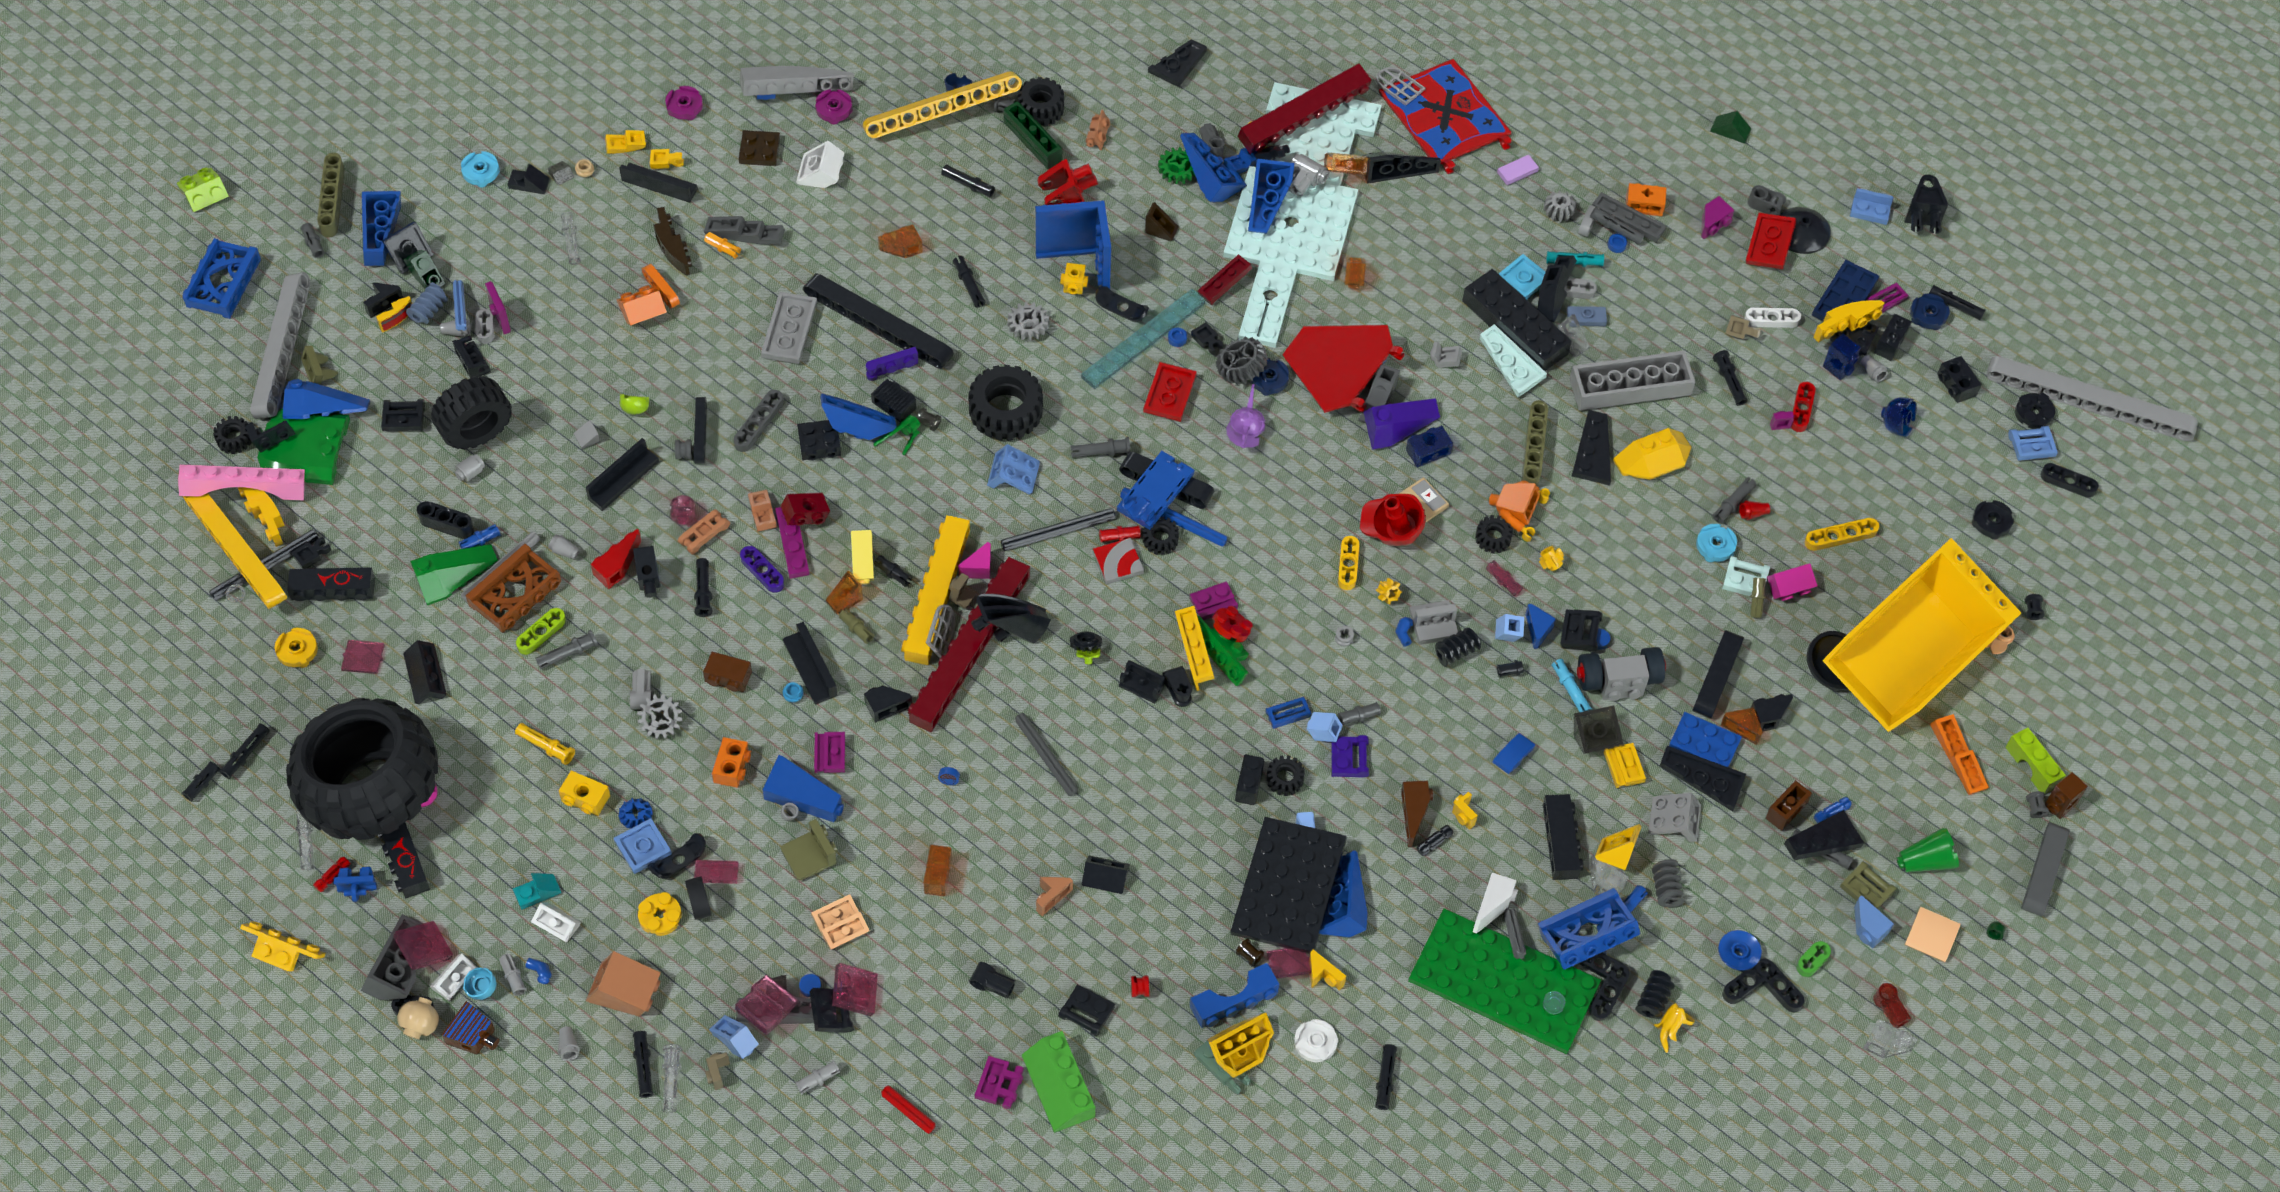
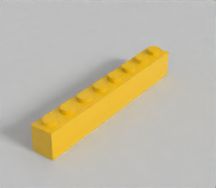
[901,515,970,665]

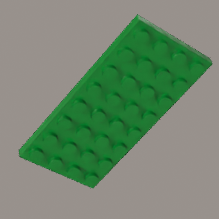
[1408,908,1601,1055]

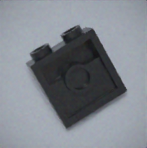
[797,420,841,461]

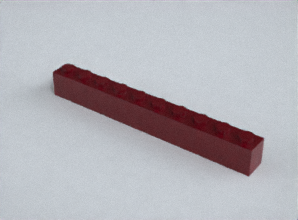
[908,557,1030,733]

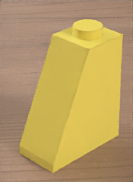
[851,530,874,585]

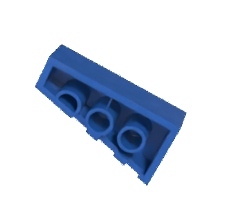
[362,191,401,266]

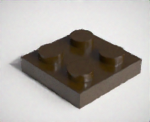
[738,130,780,166]

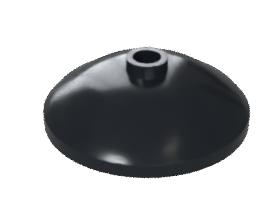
[1779,207,1831,254]
[1806,631,1848,690]

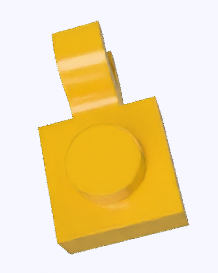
[650,149,684,169]

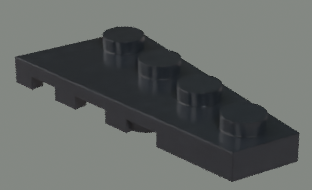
[1572,410,1611,486]
[1660,745,1746,812]
[1784,810,1864,860]

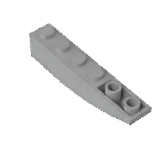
[740,66,854,96]

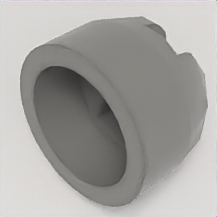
[781,803,799,821]

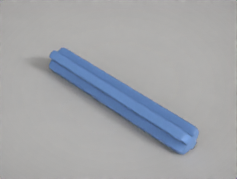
[453,280,467,331]

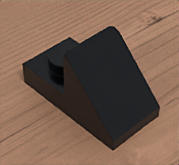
[507,164,550,195]
[363,283,403,318]

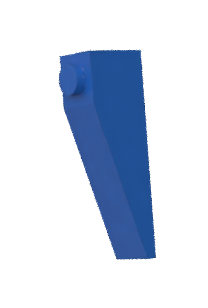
[1248,159,1294,234]
[283,379,370,419]
[1320,850,1368,937]

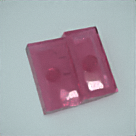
[735,974,798,1035]

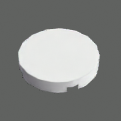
[1294,1019,1338,1063]

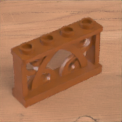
[465,544,561,633]

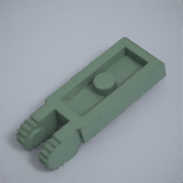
[1194,1040,1251,1095]

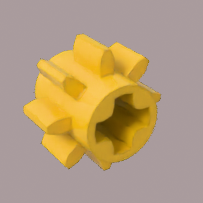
[1539,546,1564,571]
[1376,578,1402,604]

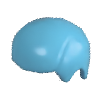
[463,967,497,1000]

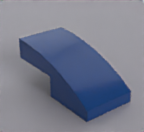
[1223,148,1257,174]
[1492,733,1535,774]

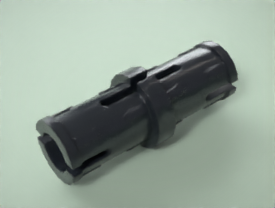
[874,555,912,587]
[182,761,220,802]

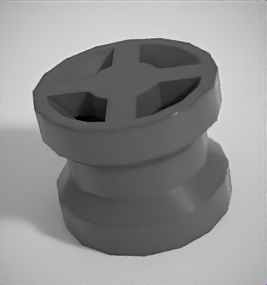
[675,439,693,460]

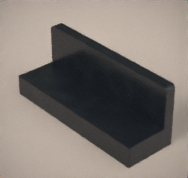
[403,640,447,704]

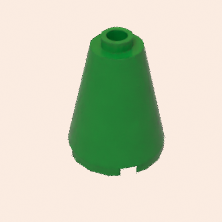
[1896,828,1959,872]

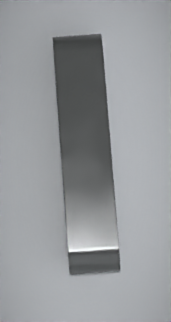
[2021,822,2070,917]

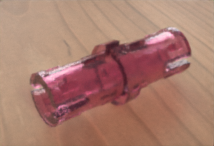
[1486,560,1523,596]

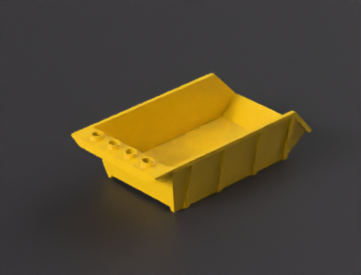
[1823,538,2021,732]

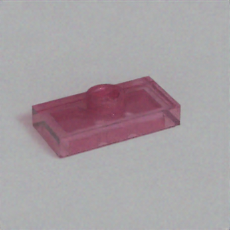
[694,860,739,884]

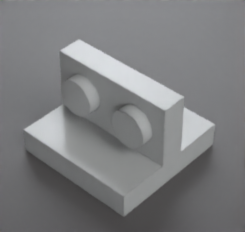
[1409,600,1458,645]

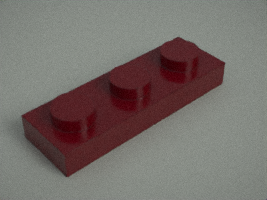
[1197,254,1253,305]

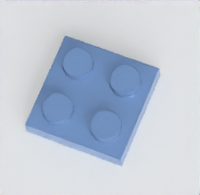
[613,818,672,874]

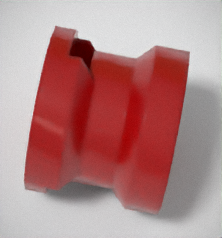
[1131,975,1149,997]

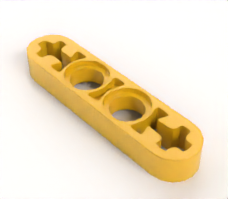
[1804,518,1879,551]

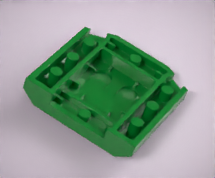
[257,409,350,485]

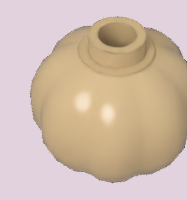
[397,997,439,1040]

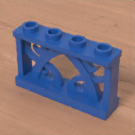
[182,238,261,319]
[1538,888,1640,970]

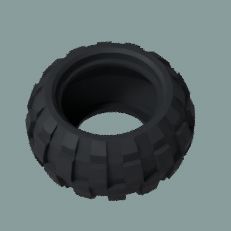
[286,698,438,840]

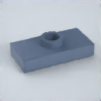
[1567,306,1607,326]

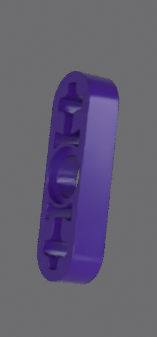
[740,546,784,593]

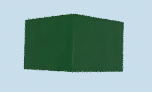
[1710,111,1751,144]

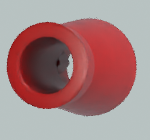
[1739,500,1770,520]

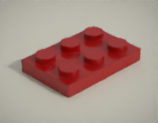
[1746,213,1796,270]
[1143,362,1197,422]

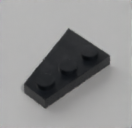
[1148,39,1207,87]

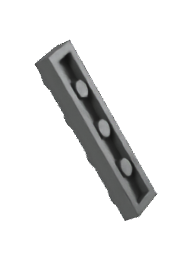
[1592,192,1666,243]

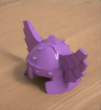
[1226,384,1266,448]

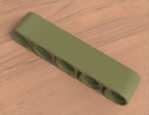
[317,152,345,238]
[1521,400,1548,486]

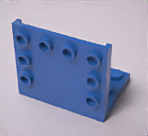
[1035,201,1111,289]

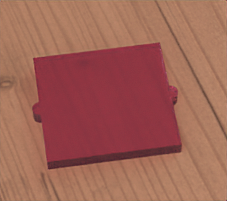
[341,640,384,674]
[1267,948,1311,979]

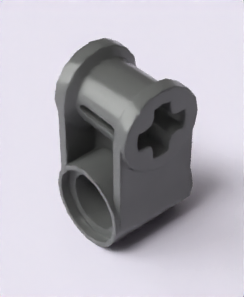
[1747,185,1786,215]

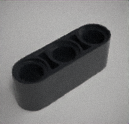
[417,501,474,539]

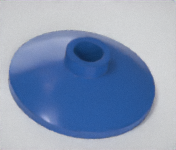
[1718,930,1762,971]

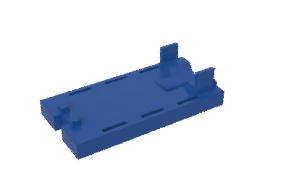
[1117,451,1195,530]

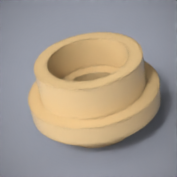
[575,159,594,177]

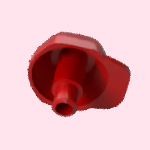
[1360,494,1426,546]

